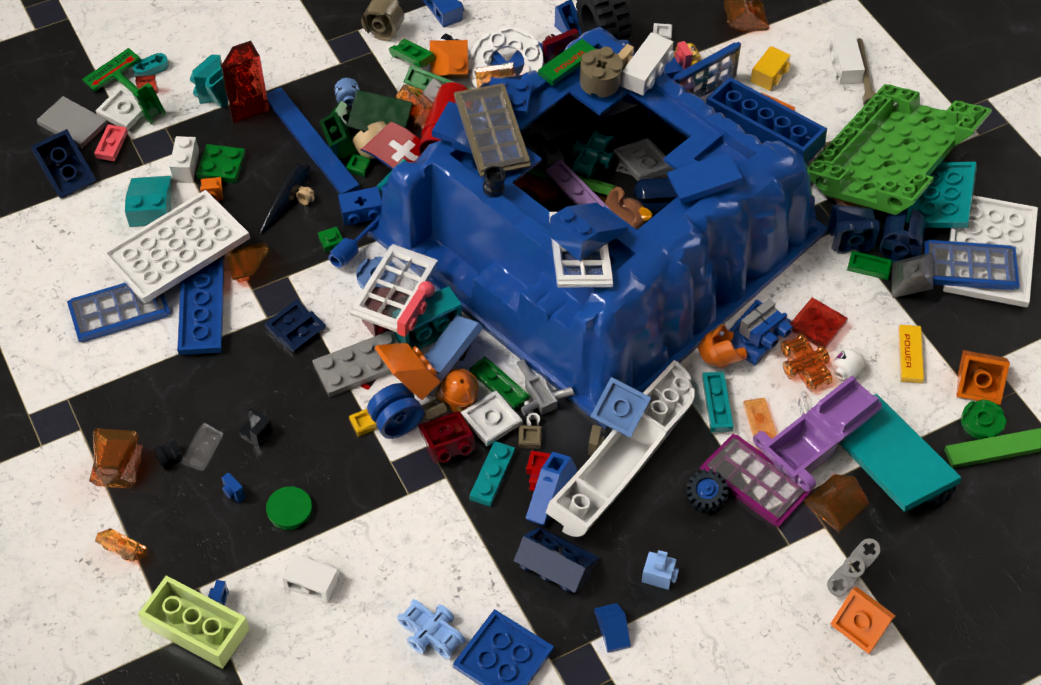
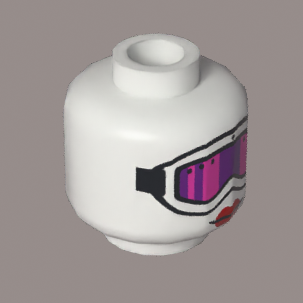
[832,348,865,380]

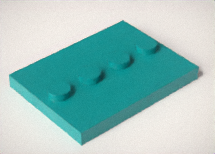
[906,162,977,228]

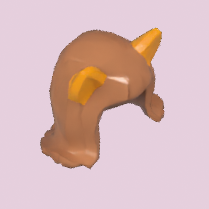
[605,187,653,230]

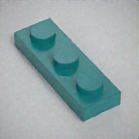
[702,371,734,433]
[469,441,515,507]

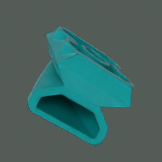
[190,55,237,108]

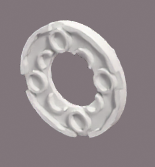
[468,27,544,88]

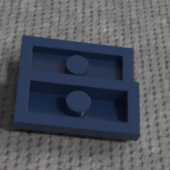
[264,299,326,352]

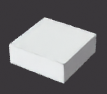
[653,23,672,40]

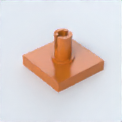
[830,586,895,654]

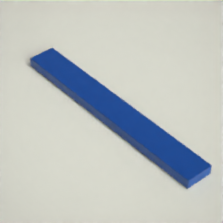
[264,87,360,194]

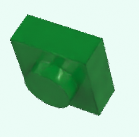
[318,226,343,253]

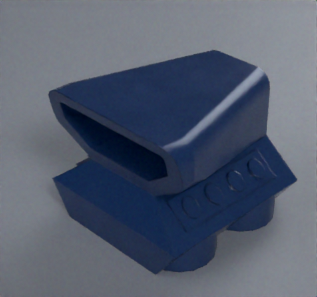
[827,205,880,254]

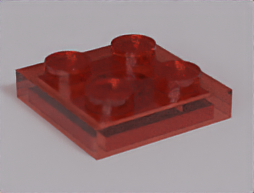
[790,297,848,350]

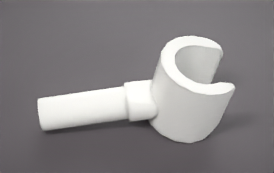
[524,401,540,426]

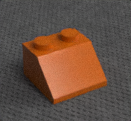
[956,350,1010,405]

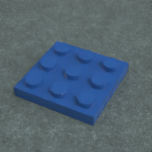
[453,609,554,685]

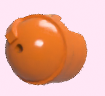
[698,324,747,368]
[436,369,479,413]

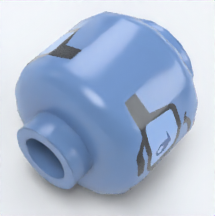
[334,78,360,107]

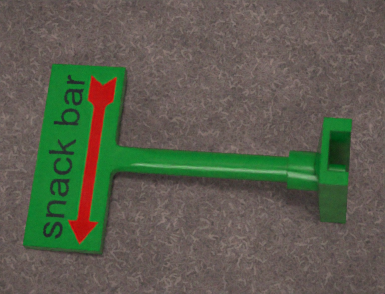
[82,48,167,124]

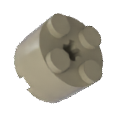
[361,0,405,41]
[580,46,623,97]

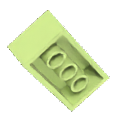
[138,576,250,669]

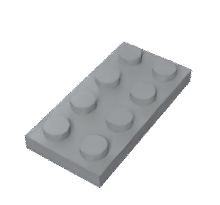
[312,330,398,398]

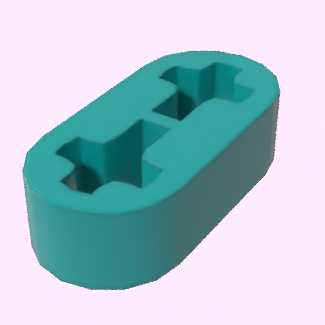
[133,53,169,79]

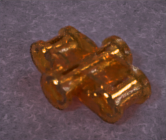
[781,334,832,392]

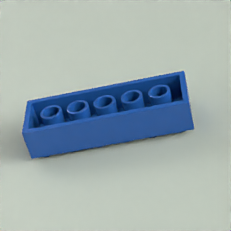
[706,77,827,163]

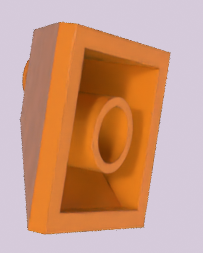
[430,40,468,79]

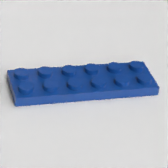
[177,255,225,355]

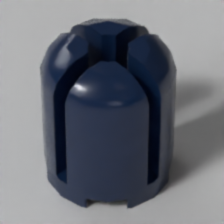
[633,178,677,219]
[880,208,926,262]

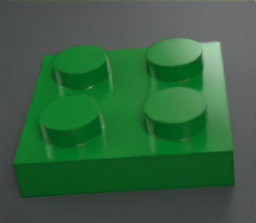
[196,144,246,184]

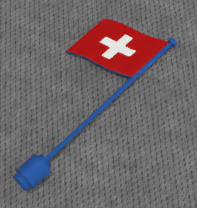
[328,122,421,268]

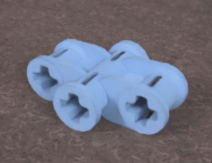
[397,599,465,659]

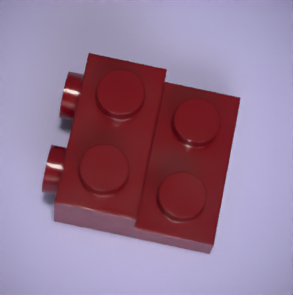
[418,411,476,463]

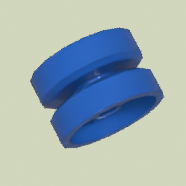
[367,383,424,439]

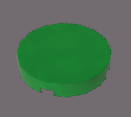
[961,399,1007,439]
[266,486,312,530]

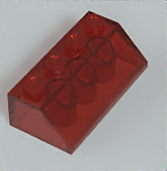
[221,40,269,123]

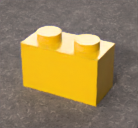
[750,46,791,91]

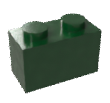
[319,112,357,161]

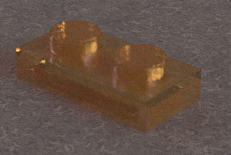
[95,528,148,562]

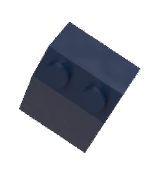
[31,129,96,199]

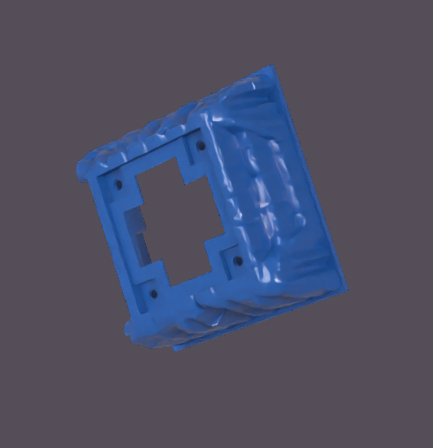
[368,27,828,429]

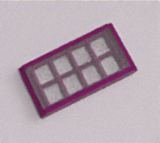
[700,433,812,528]

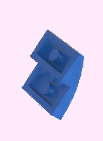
[432,101,488,154]

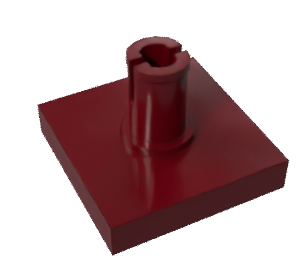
[542,28,579,65]

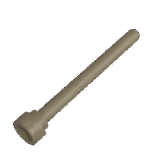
[857,38,876,106]

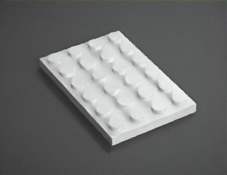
[101,190,250,304]
[943,195,1038,307]

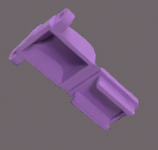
[753,376,882,492]

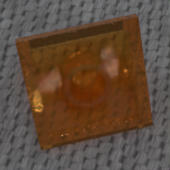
[395,84,433,131]
[804,474,869,532]

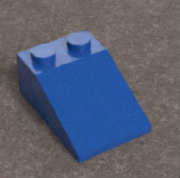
[548,202,628,261]

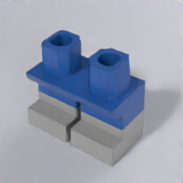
[739,298,793,350]

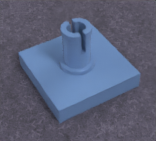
[590,377,651,438]

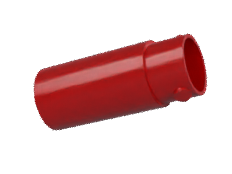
[418,82,473,156]

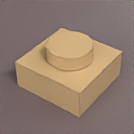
[618,44,634,70]

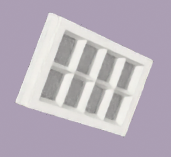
[549,212,613,288]
[350,244,439,332]

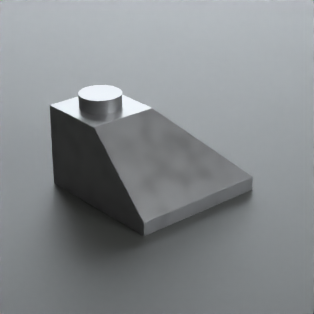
[891,253,933,298]

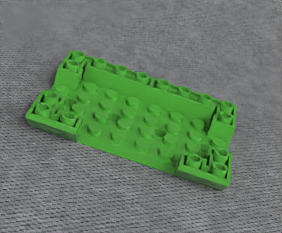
[808,84,992,215]

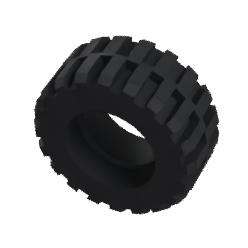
[576,0,633,45]

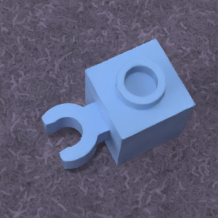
[642,550,679,590]

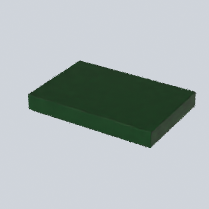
[347,90,414,132]

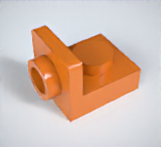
[200,177,223,201]

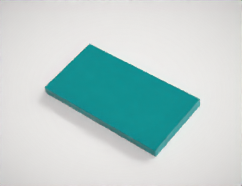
[839,394,961,512]

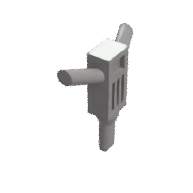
[517,359,574,416]

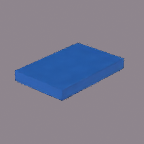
[667,152,744,204]
[729,299,792,366]

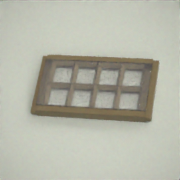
[454,83,531,177]

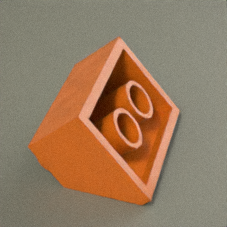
[374,343,441,400]

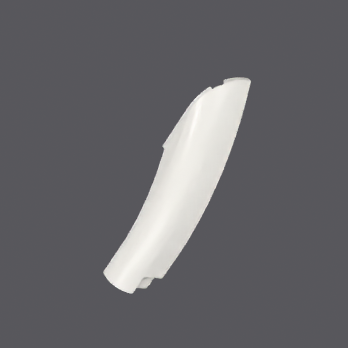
[545,360,695,537]

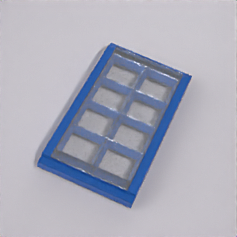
[673,42,741,98]
[923,240,1020,290]
[67,283,171,342]

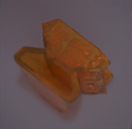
[89,429,143,488]

